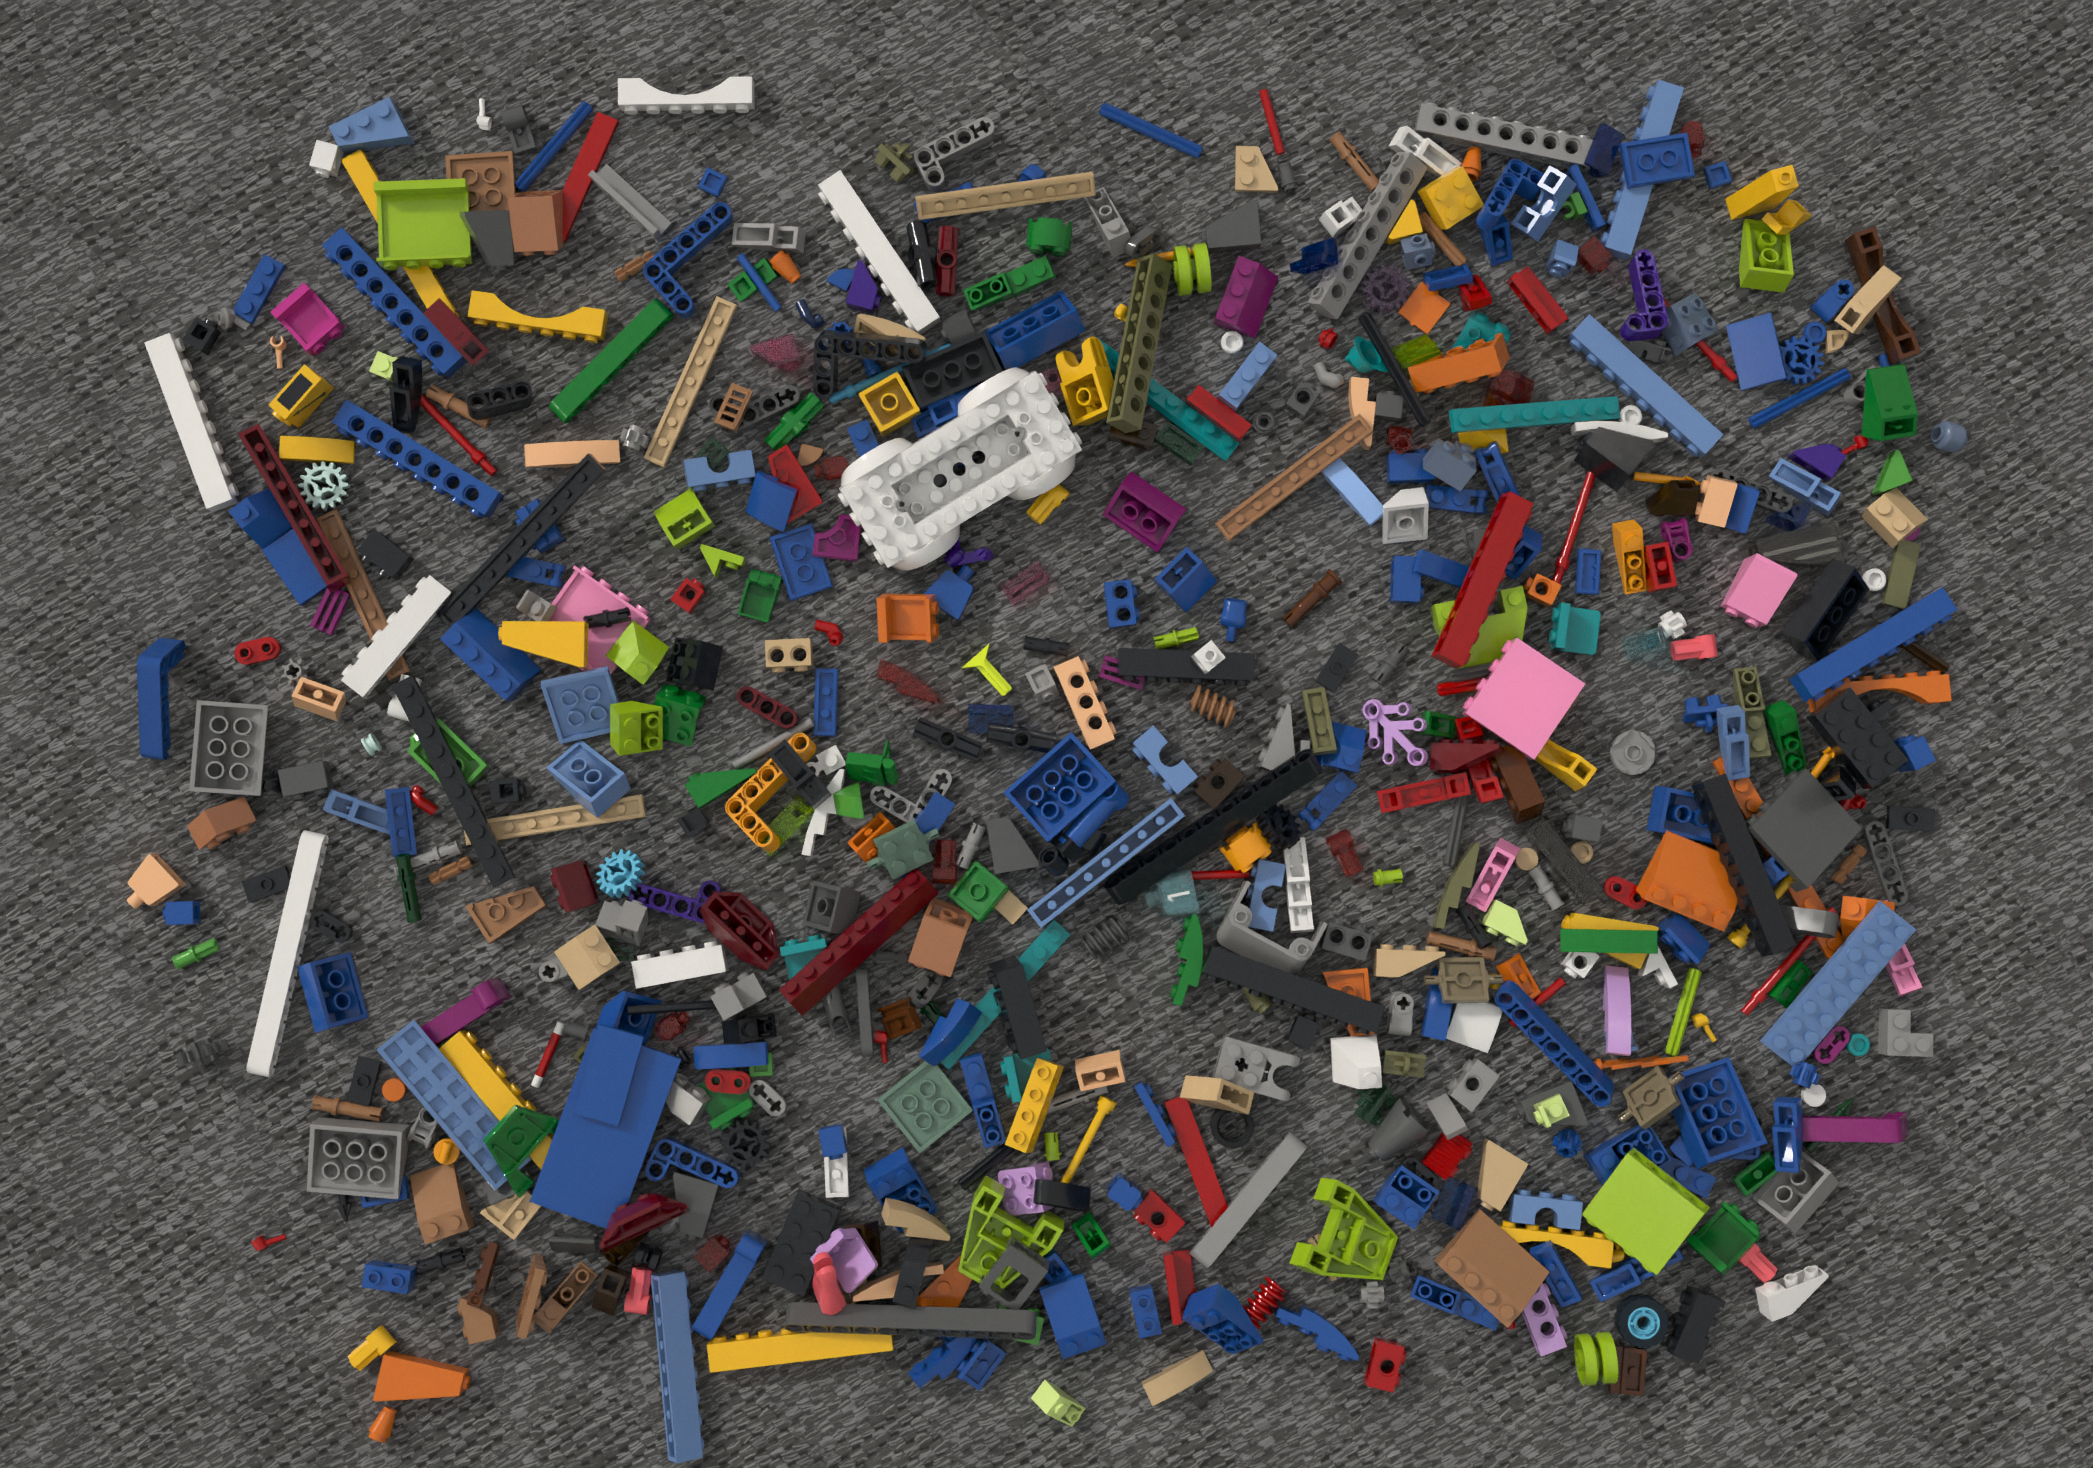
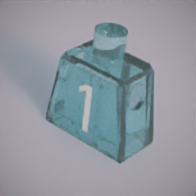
[1145,867,1200,915]

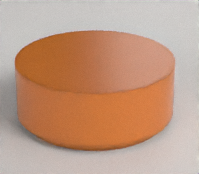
[382,1078,407,1102]

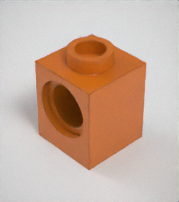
[1523,573,1562,608]

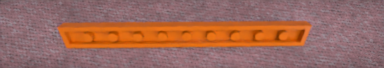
[1712,756,1844,959]

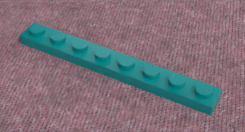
[1082,337,1239,462]
[1449,396,1621,433]
[940,920,1071,1070]

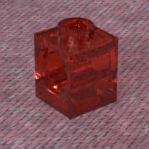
[1577,236,1613,275]
[694,1234,732,1273]

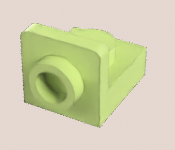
[369,351,398,382]
[1533,1094,1570,1128]

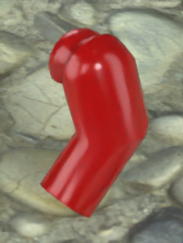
[814,619,843,646]
[409,785,438,815]
[1839,794,1867,812]

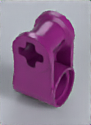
[1660,518,1693,563]

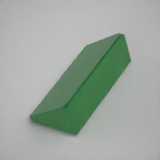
[1767,959,1813,1009]
[1732,1151,1780,1197]

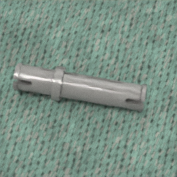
[393,840,463,876]
[1047,1086,1109,1114]

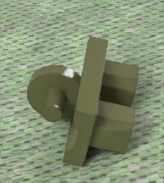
[874,142,917,183]
[1382,1050,1426,1078]

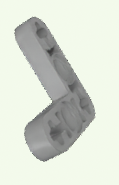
[870,769,952,823]

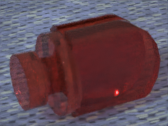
[1680,121,1705,158]
[813,456,848,480]
[656,1011,691,1040]

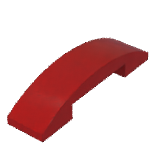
[1454,716,1504,804]
[1377,772,1471,813]

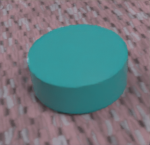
[1846,1033,1870,1056]

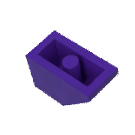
[846,260,882,314]
[1787,444,1846,481]

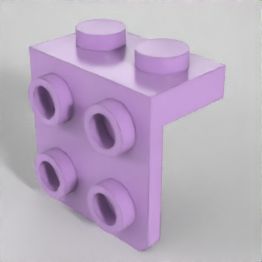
[998,1161,1054,1216]
[810,1228,878,1293]

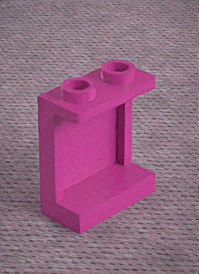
[270,283,345,356]

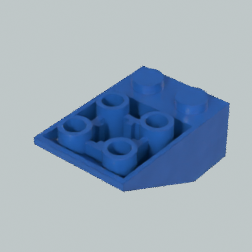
[1583,1125,1672,1186]
[863,1147,939,1233]
[1182,1283,1263,1354]

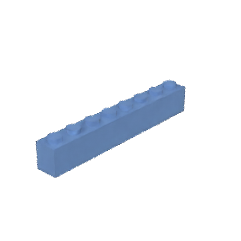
[1599,79,1684,260]
[1567,314,1723,458]
[1027,798,1185,928]
[651,1270,704,1463]

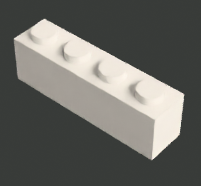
[631,941,729,989]

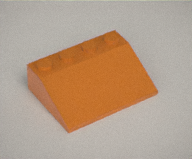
[1636,830,1737,932]

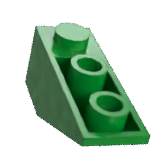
[1763,700,1807,776]

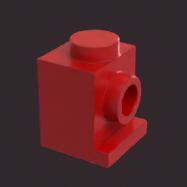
[670,578,706,615]

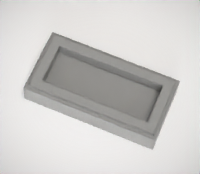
[1426,1093,1468,1140]

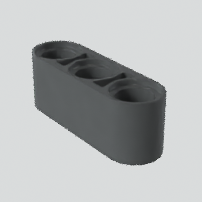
[1780,905,1839,938]

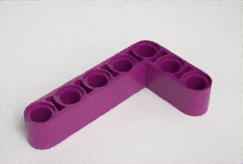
[420,977,512,1046]
[1802,1112,1908,1143]

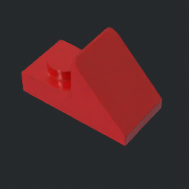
[1458,274,1492,312]

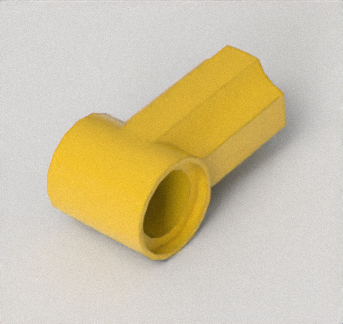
[1026,484,1070,525]
[347,1325,397,1371]

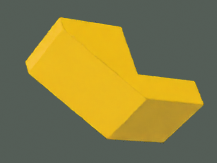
[1761,199,1812,235]

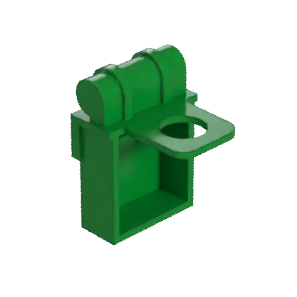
[737,569,782,624]
[845,740,898,786]

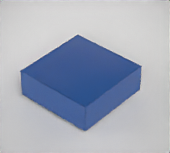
[1703,161,1732,190]
[698,167,728,198]

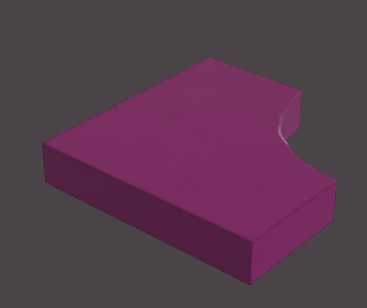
[812,514,861,562]

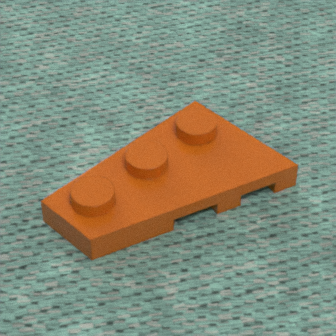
[1322,968,1374,1036]

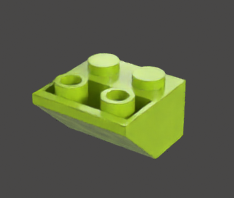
[654,489,715,550]
[610,701,663,756]

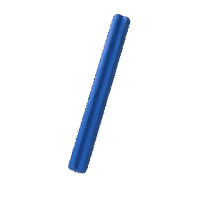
[515,101,593,192]
[1099,103,1203,158]
[1748,368,1851,428]

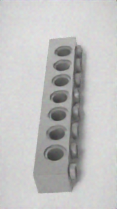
[1414,103,1596,173]
[1307,152,1428,319]

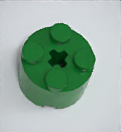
[1026,217,1073,257]

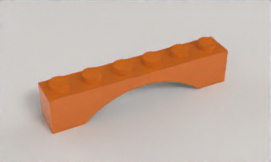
[1808,671,1952,713]

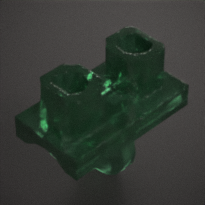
[1354,1083,1396,1126]

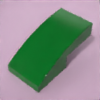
[727,258,779,303]

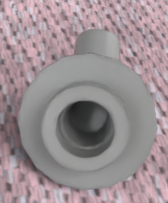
[217,307,251,331]

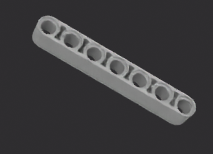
[1189,1131,1307,1269]

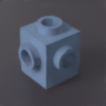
[1400,233,1435,270]

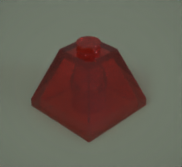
[1482,368,1535,407]

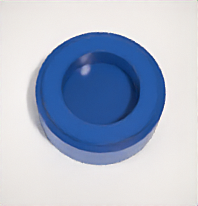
[1802,322,1827,345]

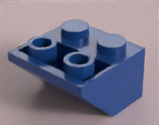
[1154,547,1217,613]
[1657,911,1710,964]
[1373,1165,1440,1229]

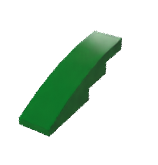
[1560,929,1658,954]

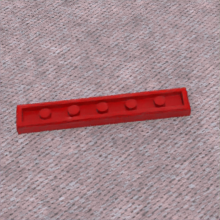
[563,112,619,243]
[1164,1096,1228,1228]

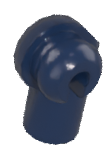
[795,299,824,329]

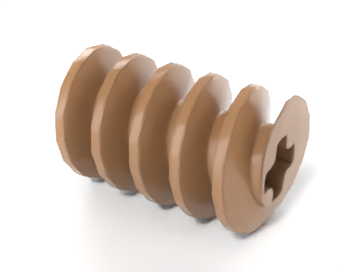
[1188,684,1239,728]

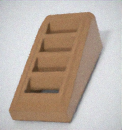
[714,383,753,433]

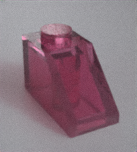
[750,334,802,371]

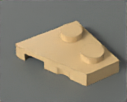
[1235,146,1278,193]
[480,1190,541,1240]

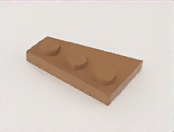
[465,886,548,944]

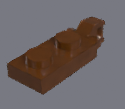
[467,1242,500,1308]

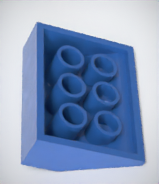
[1003,732,1116,843]
[1668,1057,1767,1169]

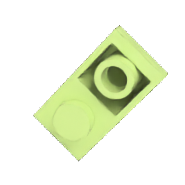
[1482,900,1528,947]
[1031,1380,1086,1427]

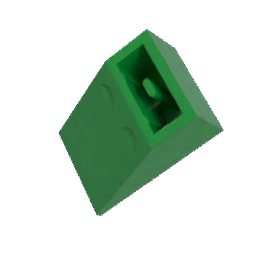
[1862,364,1918,441]

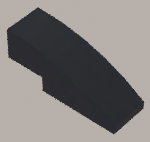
[389,356,422,432]
[768,739,832,809]

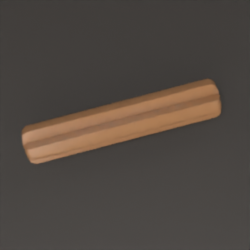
[1419,212,1467,266]

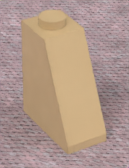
[1180,1075,1254,1115]
[1477,1138,1528,1212]

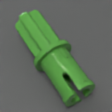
[172,939,219,969]

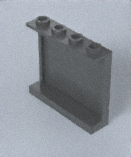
[1745,769,1862,892]

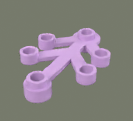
[1363,699,1428,766]

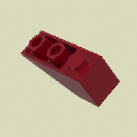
[423,298,489,366]
[1430,739,1504,774]

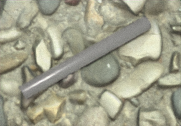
[732,718,815,770]

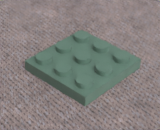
[877,1061,973,1154]

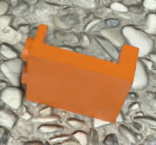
[876,594,940,643]

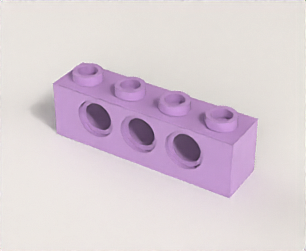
[1522,1282,1568,1357]

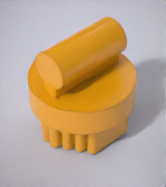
[433,1138,461,1165]

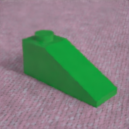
[685,768,758,809]

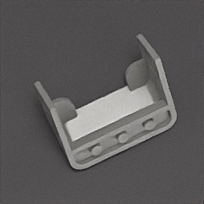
[1216,881,1328,975]

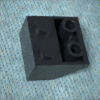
[666,637,723,691]

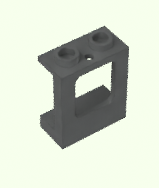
[979,1236,1050,1310]

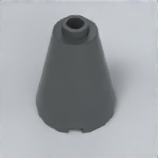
[1368,1098,1432,1160]

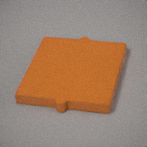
[1398,282,1451,335]

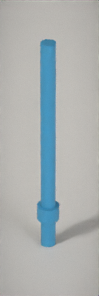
[829,342,952,404]

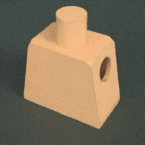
[127,854,187,909]

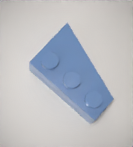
[328,97,415,154]

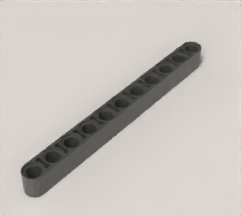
[784,1302,1037,1340]

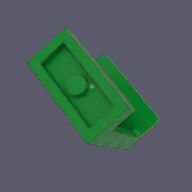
[1686,1201,1761,1277]

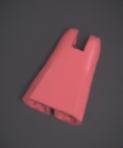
[812,1252,846,1315]

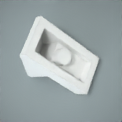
[1638,947,1678,988]

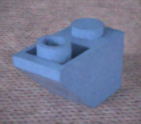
[1545,239,1579,278]

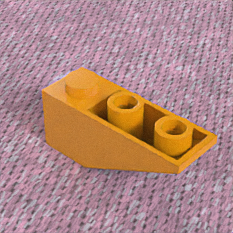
[1612,519,1647,595]

